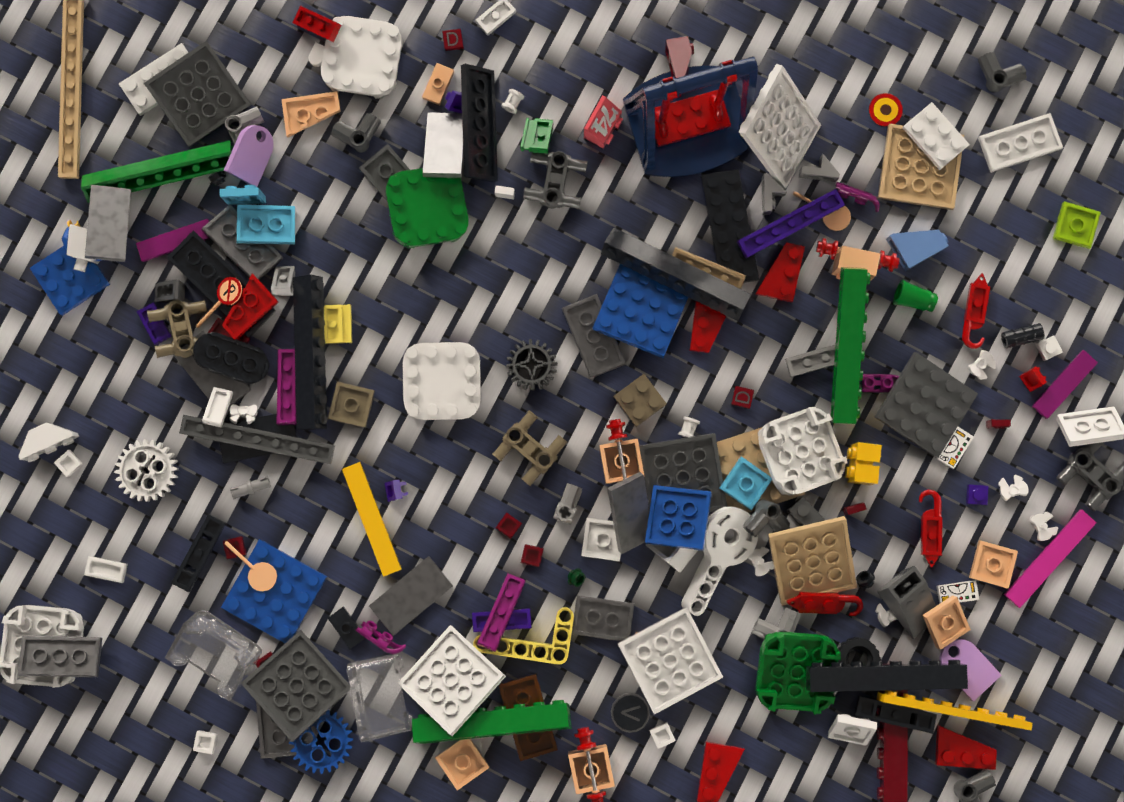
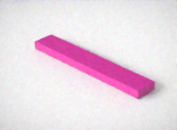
[1004,510,1096,608]

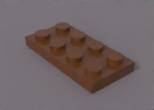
[499,674,558,761]

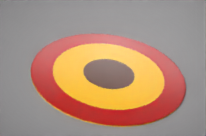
[869,93,903,126]

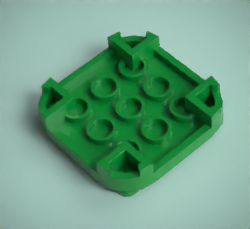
[385,168,468,248]
[755,632,841,714]

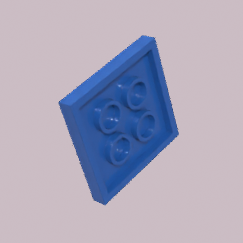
[30,246,110,316]
[645,485,712,551]

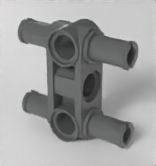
[523,151,588,209]
[1056,442,1124,512]

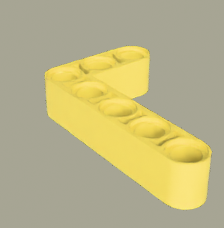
[473,607,574,664]

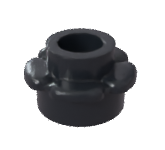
[208,171,226,186]
[856,571,875,589]

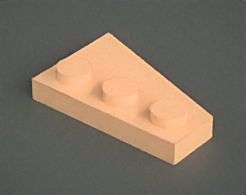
[281,91,341,138]

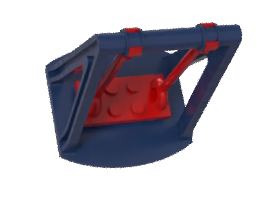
[623,56,758,177]

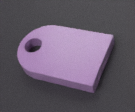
[224,125,273,187]
[940,639,1002,702]

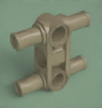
[147,300,207,358]
[492,410,568,487]

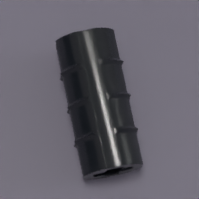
[1001,323,1045,349]

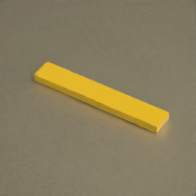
[342,462,402,577]

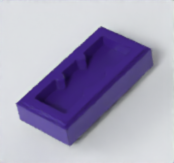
[137,303,172,345]

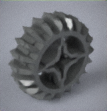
[506,339,558,391]

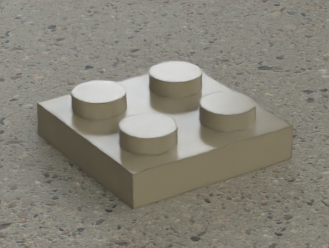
[613,374,667,427]
[328,382,375,428]

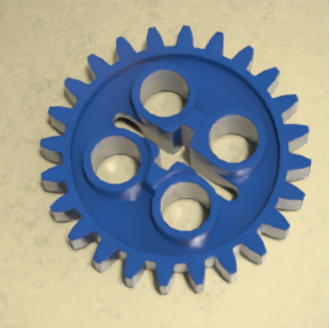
[289,710,353,774]

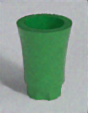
[893,279,938,312]

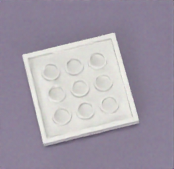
[617,607,723,714]
[397,625,506,736]

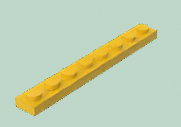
[876,690,1033,730]

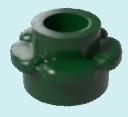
[568,568,585,587]

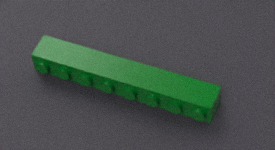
[81,140,233,203]
[830,267,870,424]
[412,700,572,744]

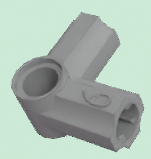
[225,107,264,145]
[553,483,582,525]
[752,607,802,639]

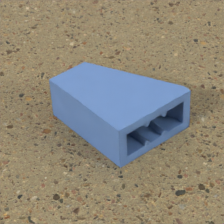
[886,230,949,271]

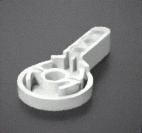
[681,506,758,616]

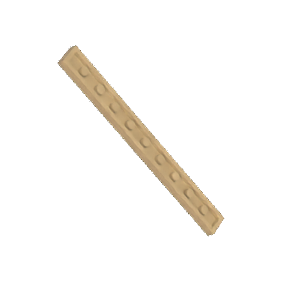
[58,0,84,179]

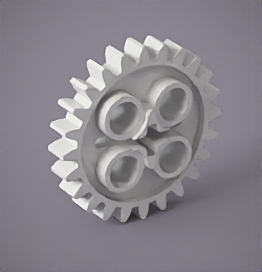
[114,439,179,502]

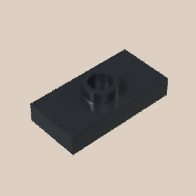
[328,606,365,649]

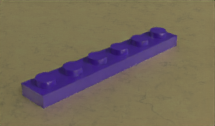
[737,189,845,259]

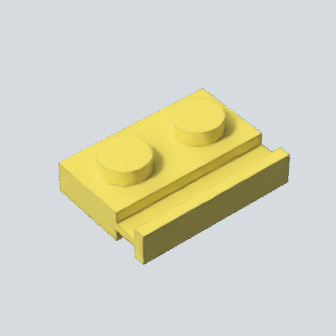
[324,304,352,344]

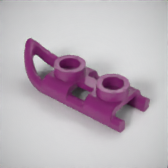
[835,182,880,212]
[861,374,899,393]
[356,621,406,654]

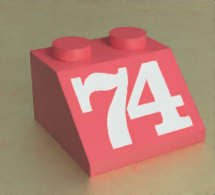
[584,95,623,149]

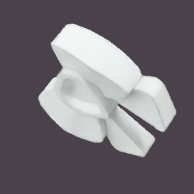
[968,350,996,380]
[230,404,257,424]
[998,475,1028,501]
[1029,512,1058,541]
[748,546,774,576]
[875,604,898,627]

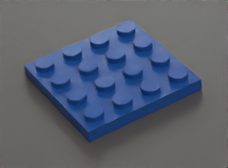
[592,264,688,358]
[221,539,327,643]

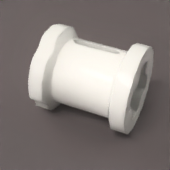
[501,89,525,114]
[678,416,700,438]

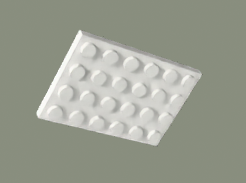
[739,64,821,189]

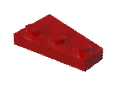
[755,242,805,303]
[222,273,279,340]
[689,301,726,353]
[935,725,997,770]
[697,742,745,802]

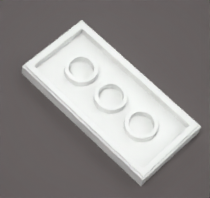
[978,113,1063,173]

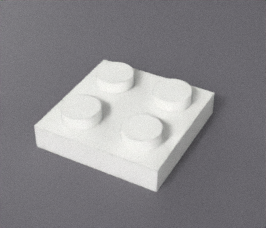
[581,518,621,561]
[828,714,877,746]

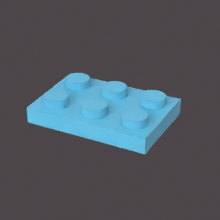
[237,205,295,245]

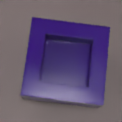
[966,484,988,505]

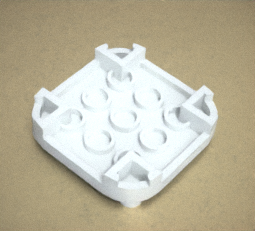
[321,16,403,99]
[403,342,481,420]
[758,407,848,496]
[0,605,84,688]

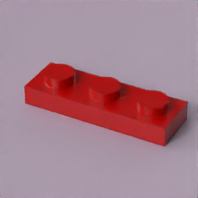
[292,6,342,43]

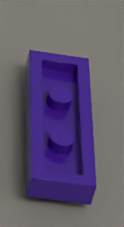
[472,608,532,632]

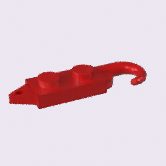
[962,273,990,349]
[919,489,942,568]
[787,592,863,616]

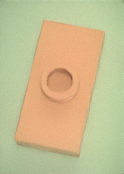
[422,63,454,106]

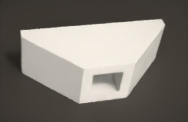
[18,423,79,462]

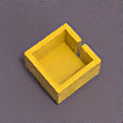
[845,442,882,485]

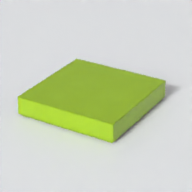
[1053,201,1101,249]

